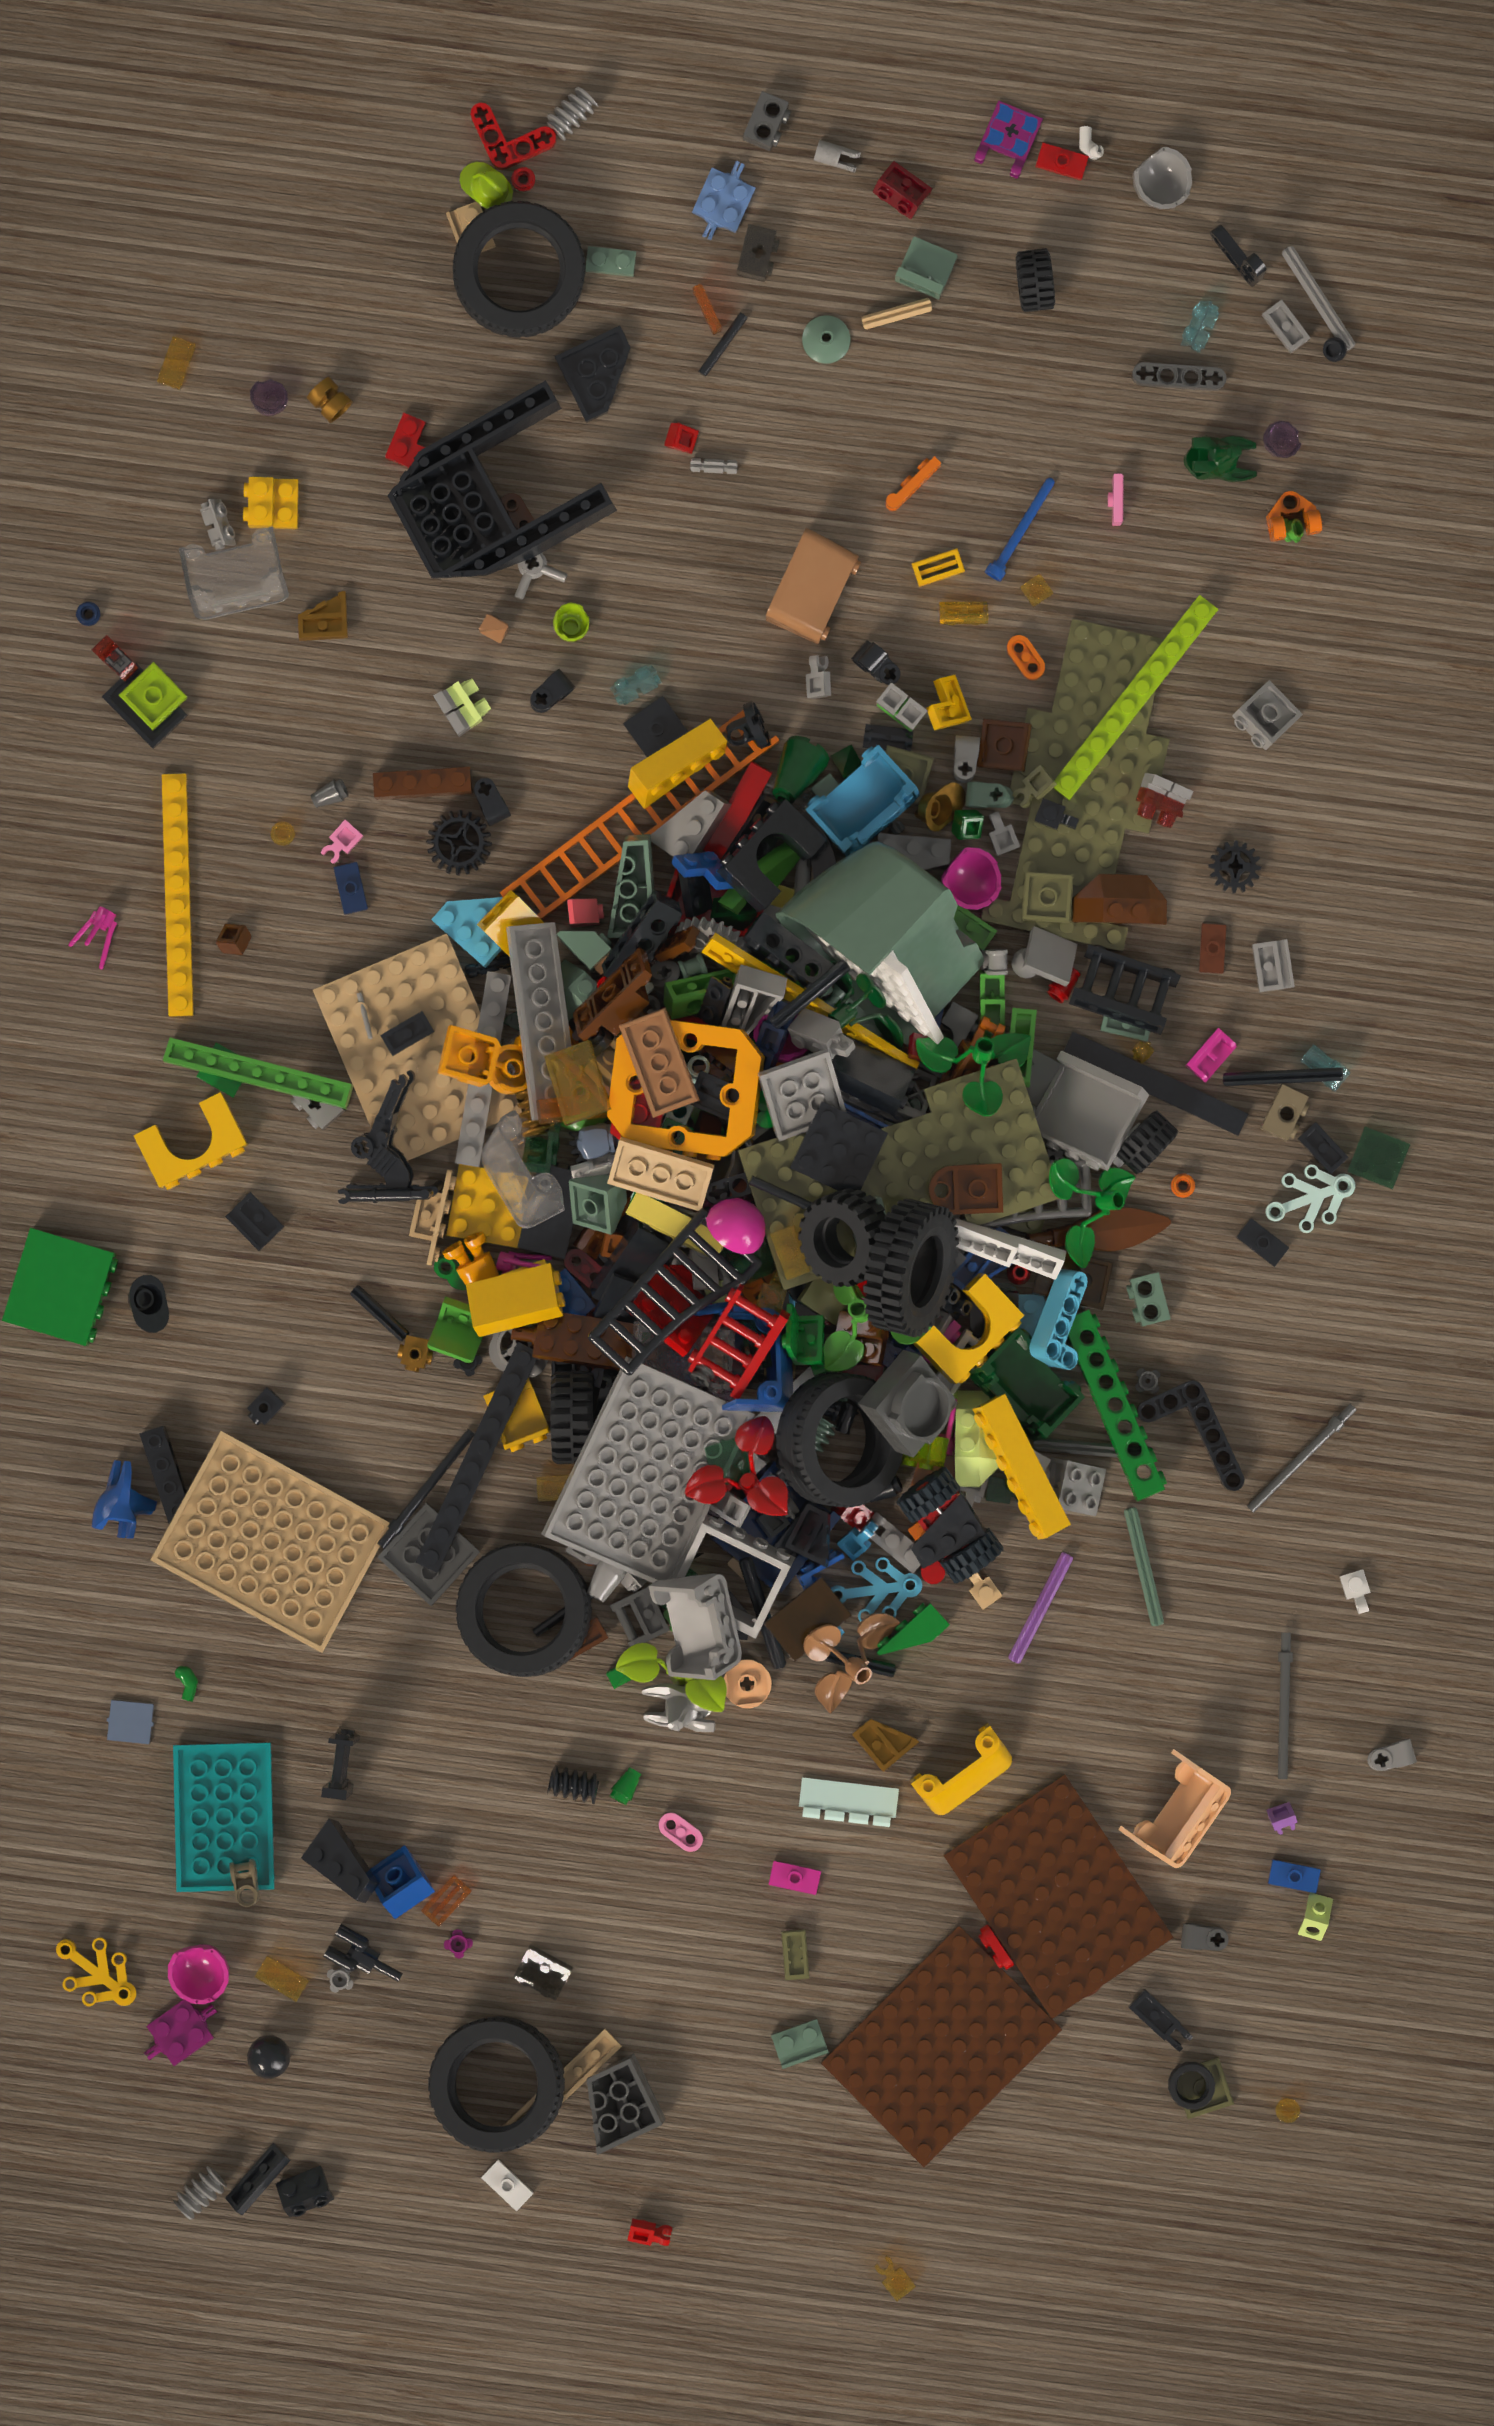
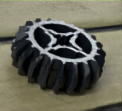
[426,810,492,876]

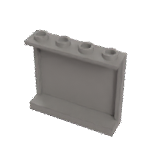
[1034,1051,1149,1171]

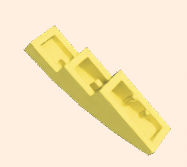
[626,1192,724,1257]

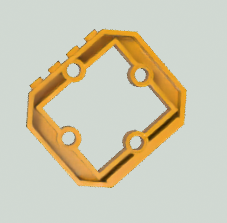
[607,1020,765,1160]

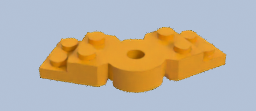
[438,1025,579,1094]

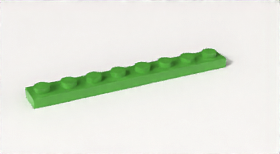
[163,1037,353,1109]

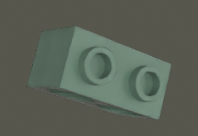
[1126,1272,1171,1327]

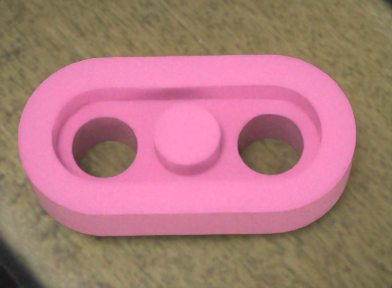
[659,1812,703,1852]

